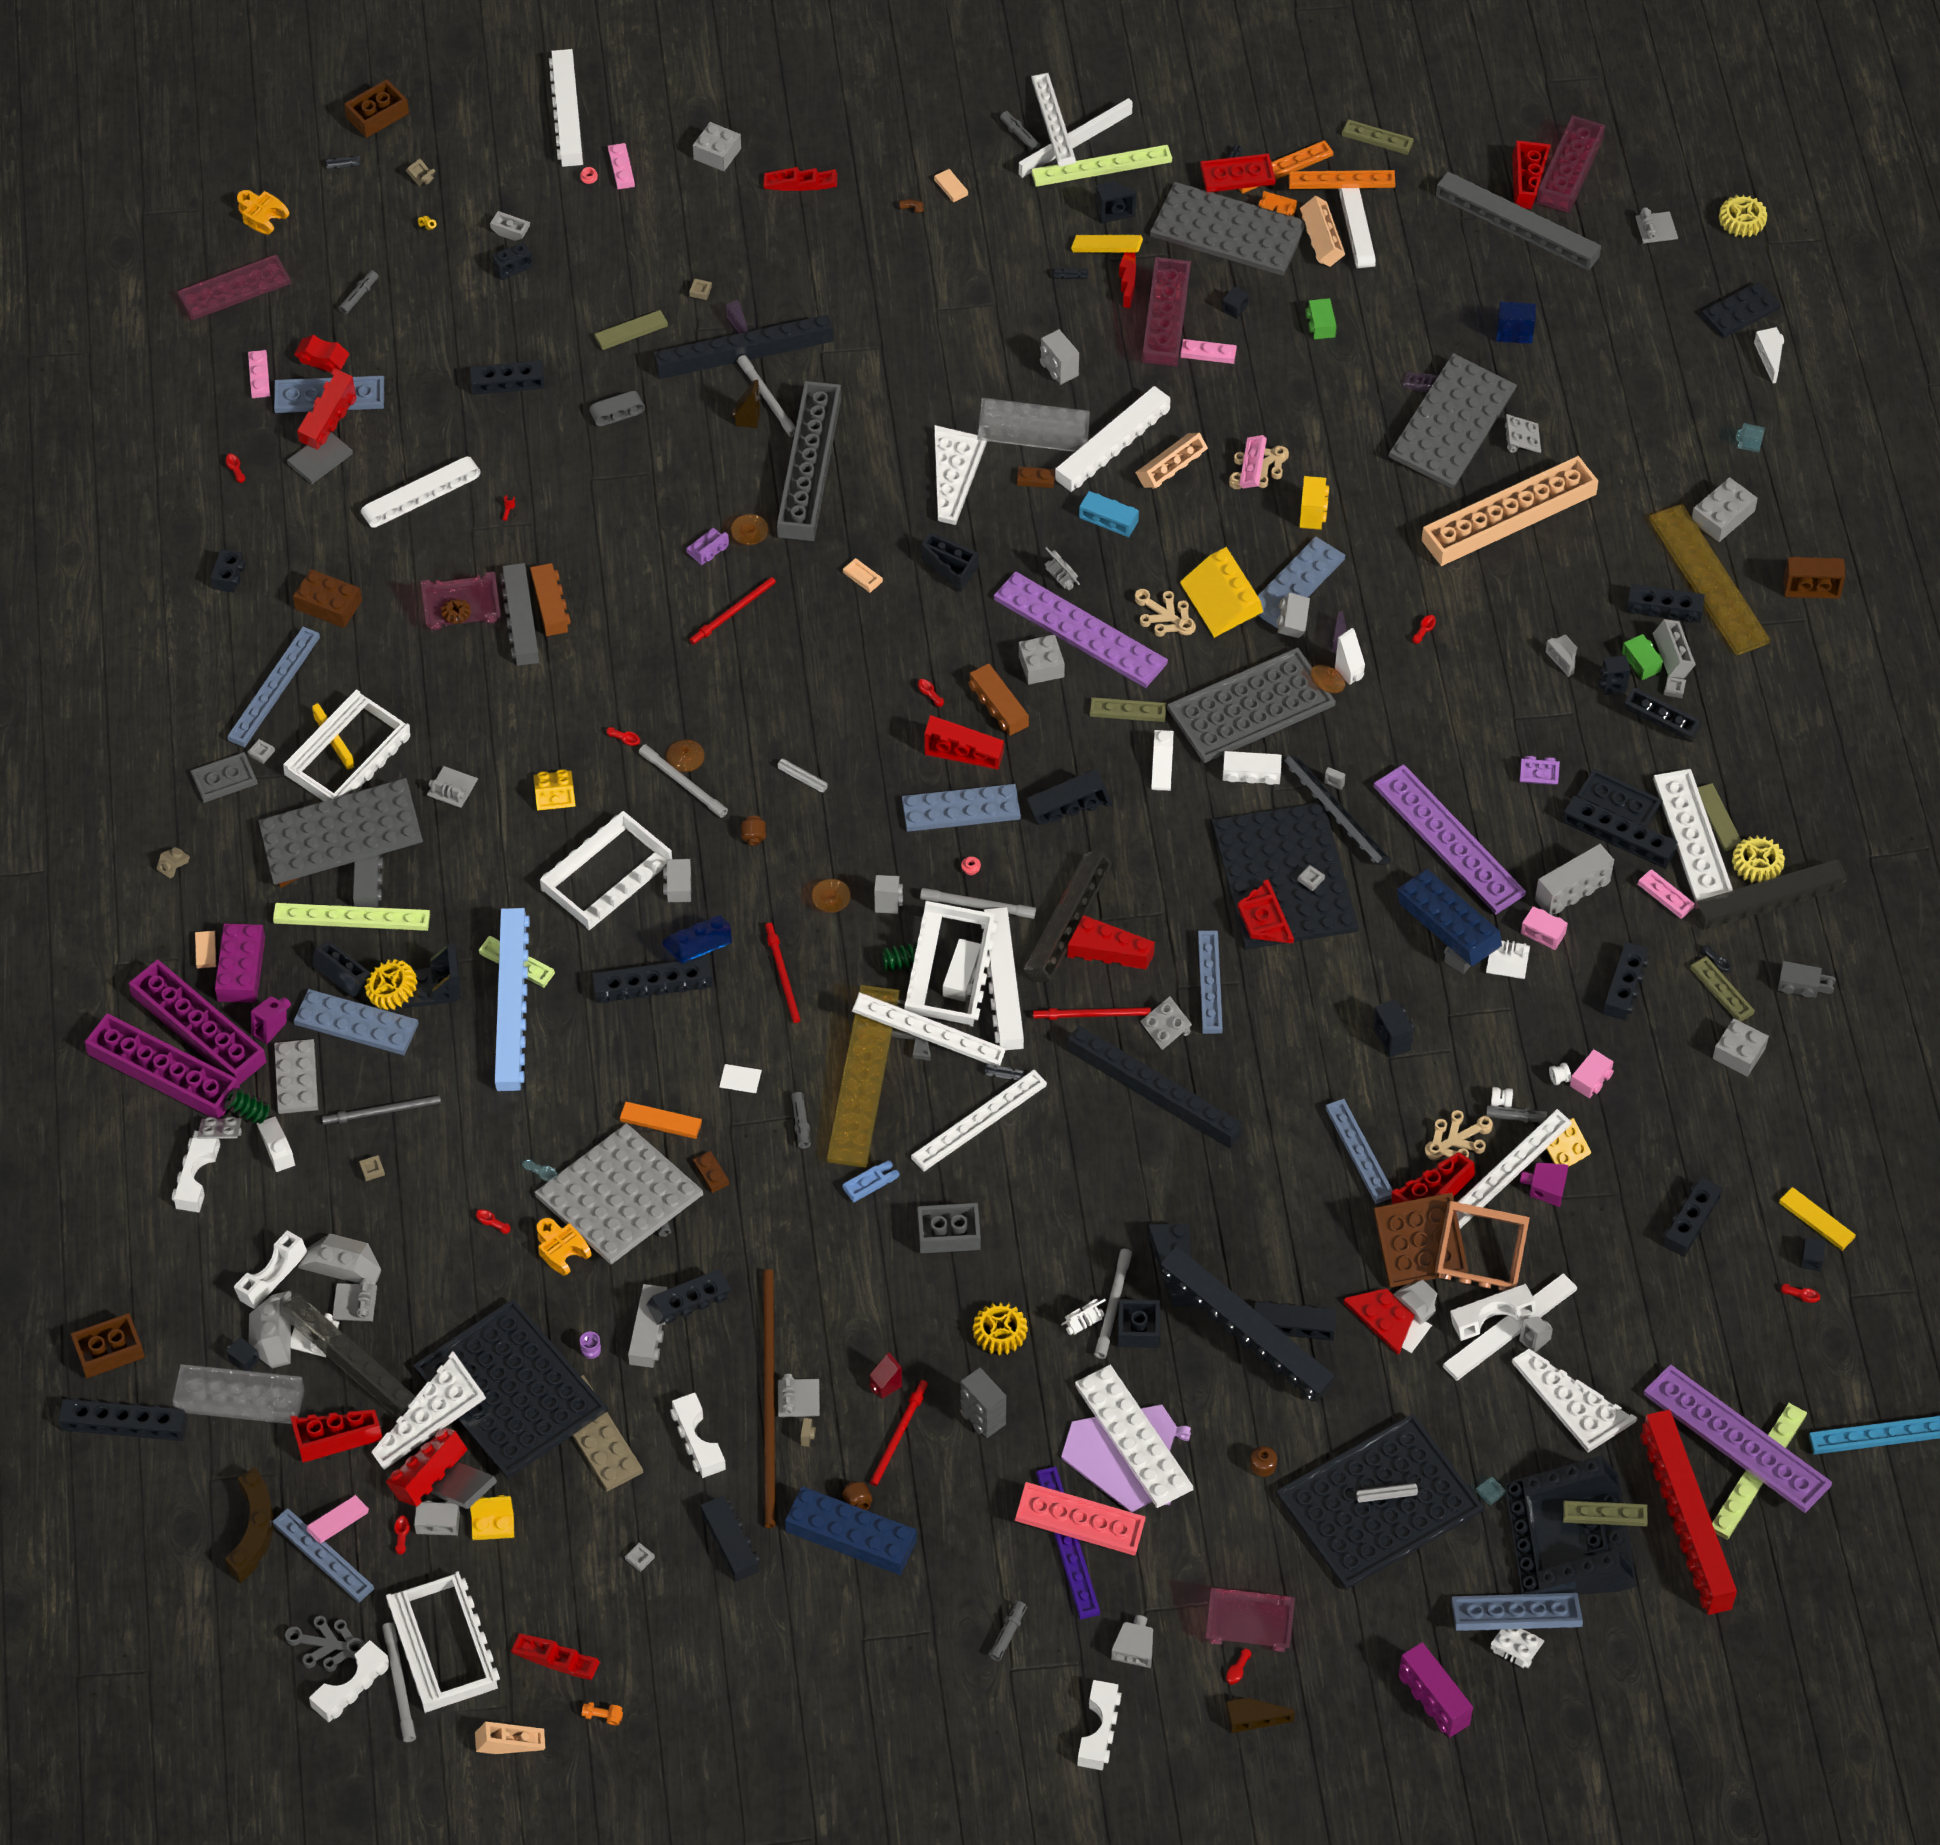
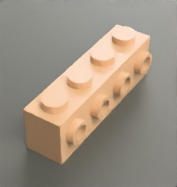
[1300,196,1345,267]
[1136,433,1208,489]

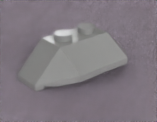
[298,1234,381,1285]
[249,1291,291,1368]

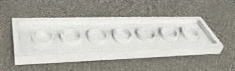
[1653,769,1734,904]
[1075,1364,1193,1508]

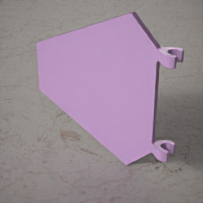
[1061,1405,1191,1513]

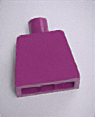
[251,997,291,1045]
[1520,1163,1569,1207]

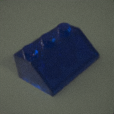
[662,915,732,963]

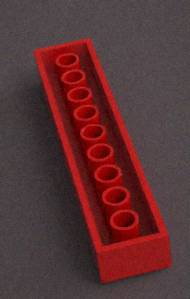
[1640,1409,1737,1615]

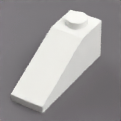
[1754,327,1784,383]
[1335,628,1365,685]
[1151,730,1174,791]
[257,1117,295,1172]

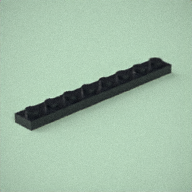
[1284,755,1391,865]

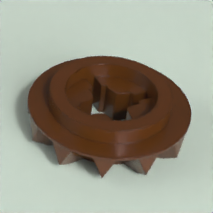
[441,598,471,624]

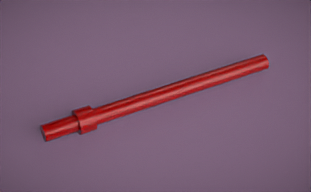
[689,577,776,645]
[765,923,800,1023]
[1033,1008,1151,1020]
[870,1380,928,1486]

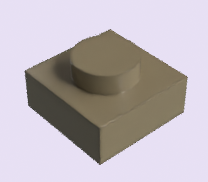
[689,279,712,300]
[359,1155,385,1181]
[801,1418,816,1447]

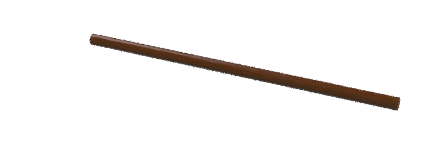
[763,1269,775,1528]

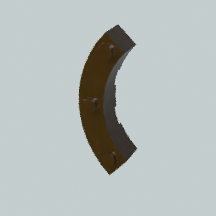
[225,1467,274,1583]

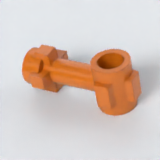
[582,1702,623,1725]

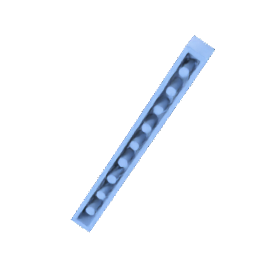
[495,908,530,1091]

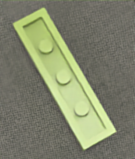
[479,936,555,988]

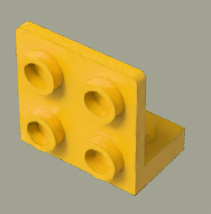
[534,770,575,810]
[1546,1118,1591,1167]
[470,1495,514,1540]

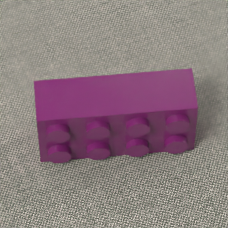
[215,924,265,1003]
[1399,1642,1473,1738]

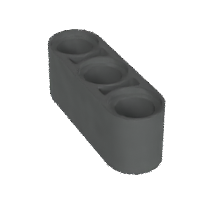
[589,391,645,426]

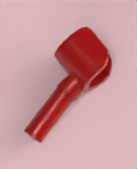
[503,495,515,521]

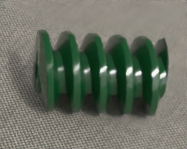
[882,942,918,972]
[224,1088,270,1124]

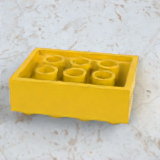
[1180,547,1263,638]

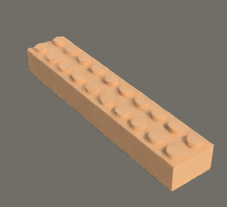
[1422,456,1598,566]

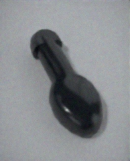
[1701,945,1731,972]

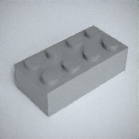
[1535,844,1614,915]

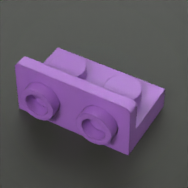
[686,528,729,565]
[1520,756,1560,785]

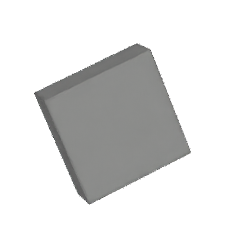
[1664,677,1686,698]
[248,739,275,764]
[1324,767,1345,790]
[1297,865,1325,891]
[625,1543,655,1572]

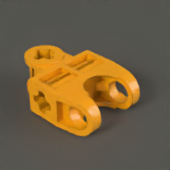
[237,190,289,235]
[537,1218,592,1276]

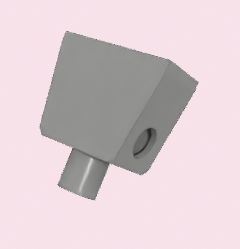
[1111,1615,1153,1668]

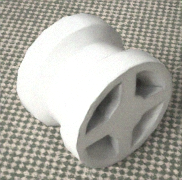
[1549,1063,1571,1086]

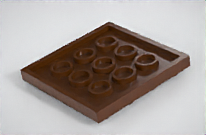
[1373,1193,1469,1288]

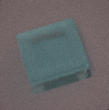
[1476,1477,1506,1505]

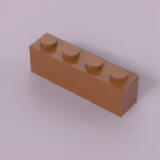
[530,563,570,636]
[969,664,1029,736]

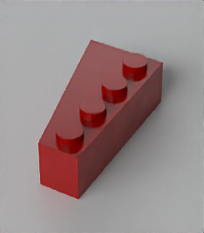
[1512,141,1551,209]
[297,368,357,450]
[925,715,1004,770]
[1067,915,1155,969]
[1391,1152,1475,1204]
[290,1410,382,1463]
[385,1428,468,1507]

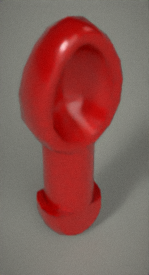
[226,453,245,483]
[1412,615,1436,644]
[918,679,944,707]
[606,727,640,746]
[476,1209,511,1234]
[1781,1284,1820,1303]
[394,1515,410,1555]
[1226,1649,1251,1685]

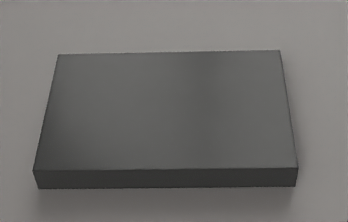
[287,433,353,484]
[190,752,258,803]

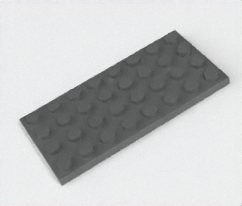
[1150,182,1306,276]
[1389,353,1517,489]
[1167,648,1336,763]
[259,778,423,885]

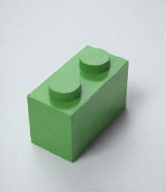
[1305,298,1336,339]
[1622,634,1663,680]

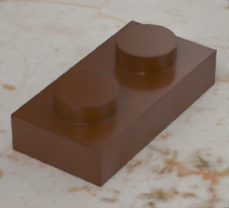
[1017,467,1055,488]
[693,1151,729,1193]

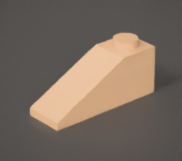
[475,1722,545,1754]

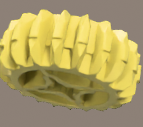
[1719,195,1767,238]
[1732,835,1785,885]

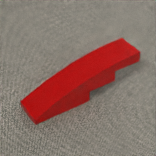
[763,167,837,191]
[1119,252,1136,308]
[511,1633,600,1680]

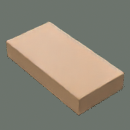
[934,169,968,202]
[843,558,883,593]
[195,931,217,969]

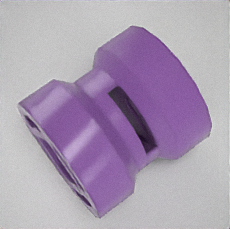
[580,1331,601,1359]

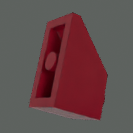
[869,1353,902,1399]

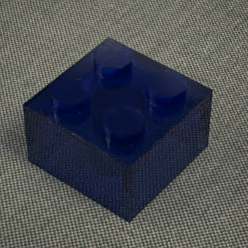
[1496,302,1536,343]

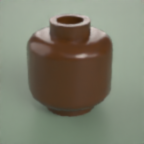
[741,816,766,846]
[1250,1446,1277,1477]
[842,1481,872,1510]

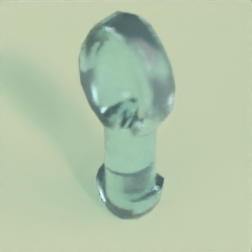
[523,1160,558,1181]

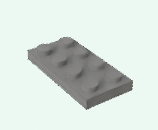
[274,1039,318,1114]

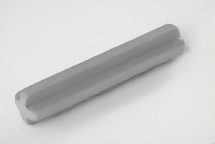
[778,759,828,793]
[1356,1483,1418,1502]

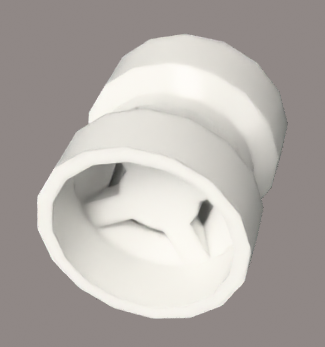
[1491,1087,1513,1108]

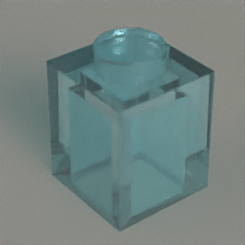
[1736,423,1765,453]

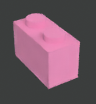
[1521,907,1568,950]
[1570,1050,1614,1099]

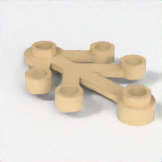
[1229,446,1289,489]
[1135,589,1196,637]
[1425,1110,1493,1160]

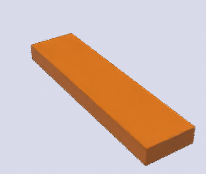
[620,1102,702,1139]

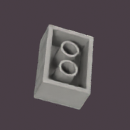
[1691,477,1758,542]

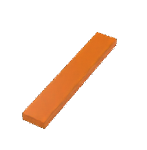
[1239,140,1333,194]
[1288,170,1395,189]

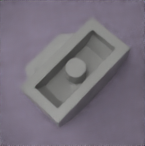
[490,211,530,241]
[1546,635,1577,677]
[1393,1280,1437,1325]

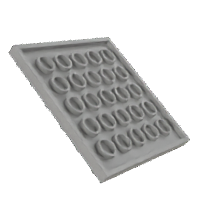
[535,1123,703,1265]

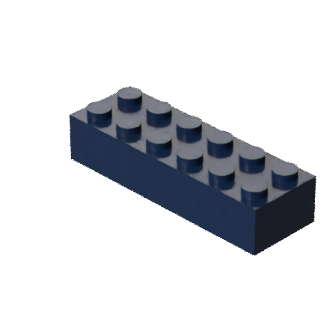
[1397,869,1502,966]
[785,1486,917,1576]

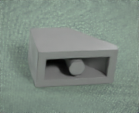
[1519,1316,1553,1352]

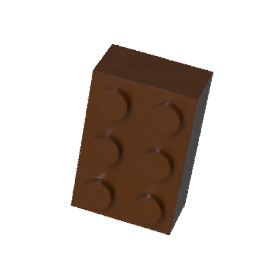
[344,79,409,138]
[1783,557,1845,599]
[293,569,362,628]
[71,1313,145,1379]

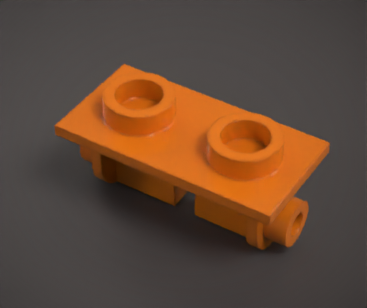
[1259,191,1297,216]

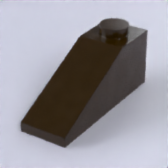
[732,380,760,428]
[1226,1697,1295,1733]

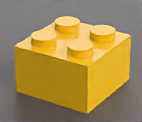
[1300,476,1329,530]

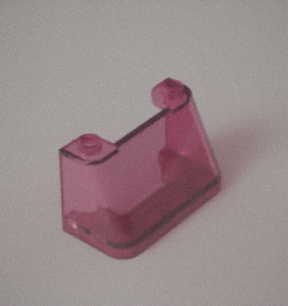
[421,572,501,630]
[1206,1588,1295,1652]

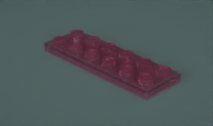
[178,255,291,320]

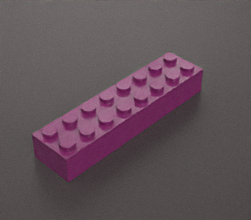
[129,959,267,1085]
[85,1013,240,1119]

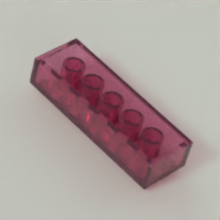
[1537,115,1606,213]
[1142,257,1191,367]

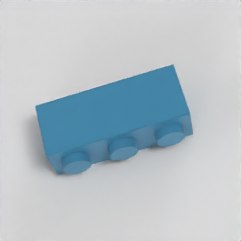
[1079,491,1139,537]

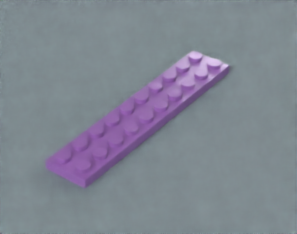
[994,571,1168,688]
[1374,764,1526,915]
[1644,1364,1832,1513]

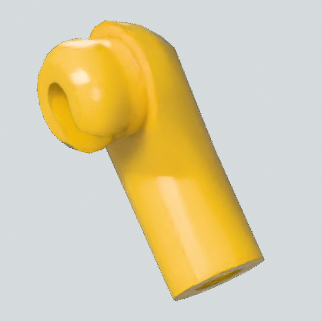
[418,216,436,230]

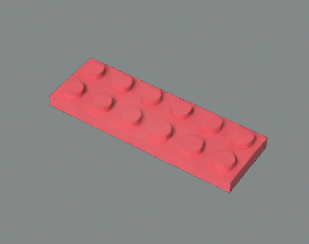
[1015,1482,1146,1556]

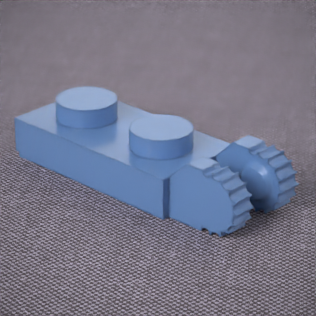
[843,1161,899,1203]

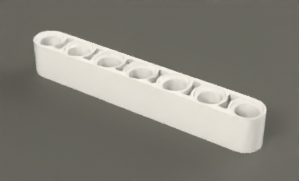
[1338,188,1375,269]
[361,457,481,527]

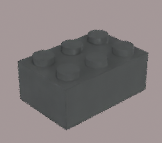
[918,1203,981,1253]
[960,1368,1006,1438]

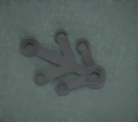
[285,1616,365,1672]

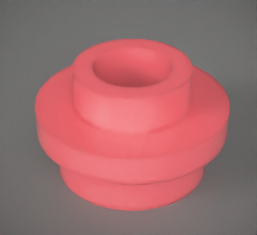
[580,167,598,184]
[961,857,981,875]

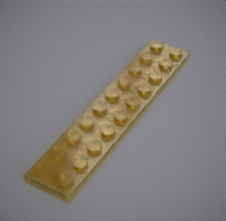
[1649,504,1770,656]
[827,985,900,1168]

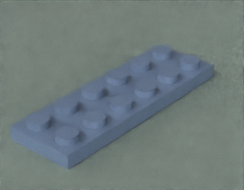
[274,376,384,413]
[1258,537,1345,628]
[902,784,1021,832]
[294,989,419,1055]
[1452,1593,1583,1631]

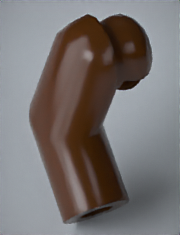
[899,199,924,213]

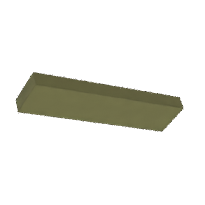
[1342,119,1414,155]
[595,310,668,350]
[1090,697,1166,722]
[1697,783,1741,852]
[1690,956,1755,1022]
[1563,1501,1647,1526]

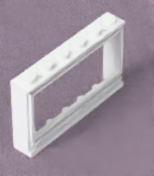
[284,689,410,801]
[540,811,672,930]
[904,901,997,1027]
[386,1572,500,1713]

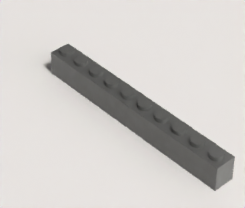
[1436,172,1601,271]

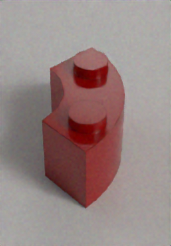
[294,334,349,372]

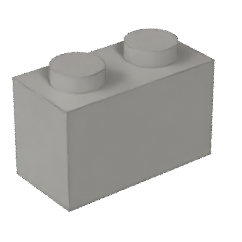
[1277,593,1310,638]
[663,859,691,902]
[875,875,903,914]
[414,1501,460,1535]

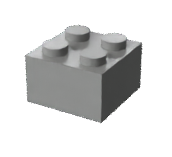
[693,122,741,171]
[1040,329,1079,385]
[1019,635,1065,685]
[1713,1019,1769,1077]

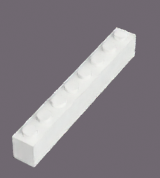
[549,49,583,167]
[1055,386,1170,492]
[981,908,1024,1050]

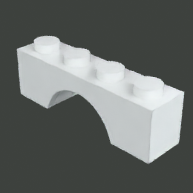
[172,1131,220,1212]
[234,1230,307,1309]
[1450,1284,1537,1341]
[670,1393,726,1478]
[309,1640,389,1722]
[1078,1680,1122,1770]

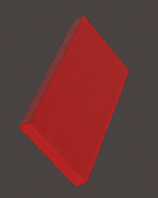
[1200,153,1276,193]

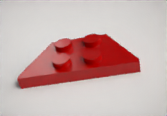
[1238,879,1294,943]
[1344,1289,1414,1355]

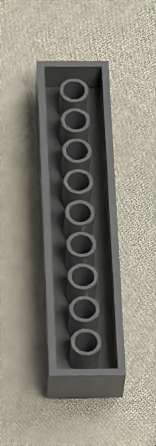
[777,381,841,541]

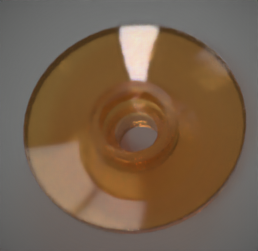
[731,514,768,545]
[1310,665,1346,693]
[667,740,705,772]
[812,879,850,912]

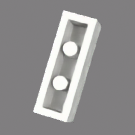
[1223,751,1282,785]
[943,939,981,1002]

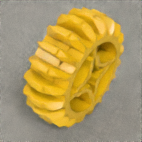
[365,959,418,1010]
[973,1302,1028,1356]

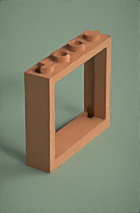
[1434,1201,1530,1291]

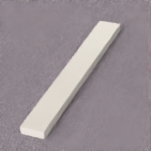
[1031,73,1076,166]
[1019,98,1132,178]
[852,992,1006,1067]
[911,1070,1047,1172]
[1456,1109,1572,1229]
[1443,1273,1577,1381]

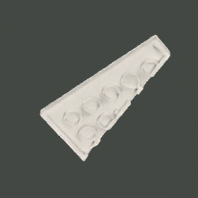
[935,425,987,525]
[1512,1349,1637,1452]
[372,1351,486,1470]

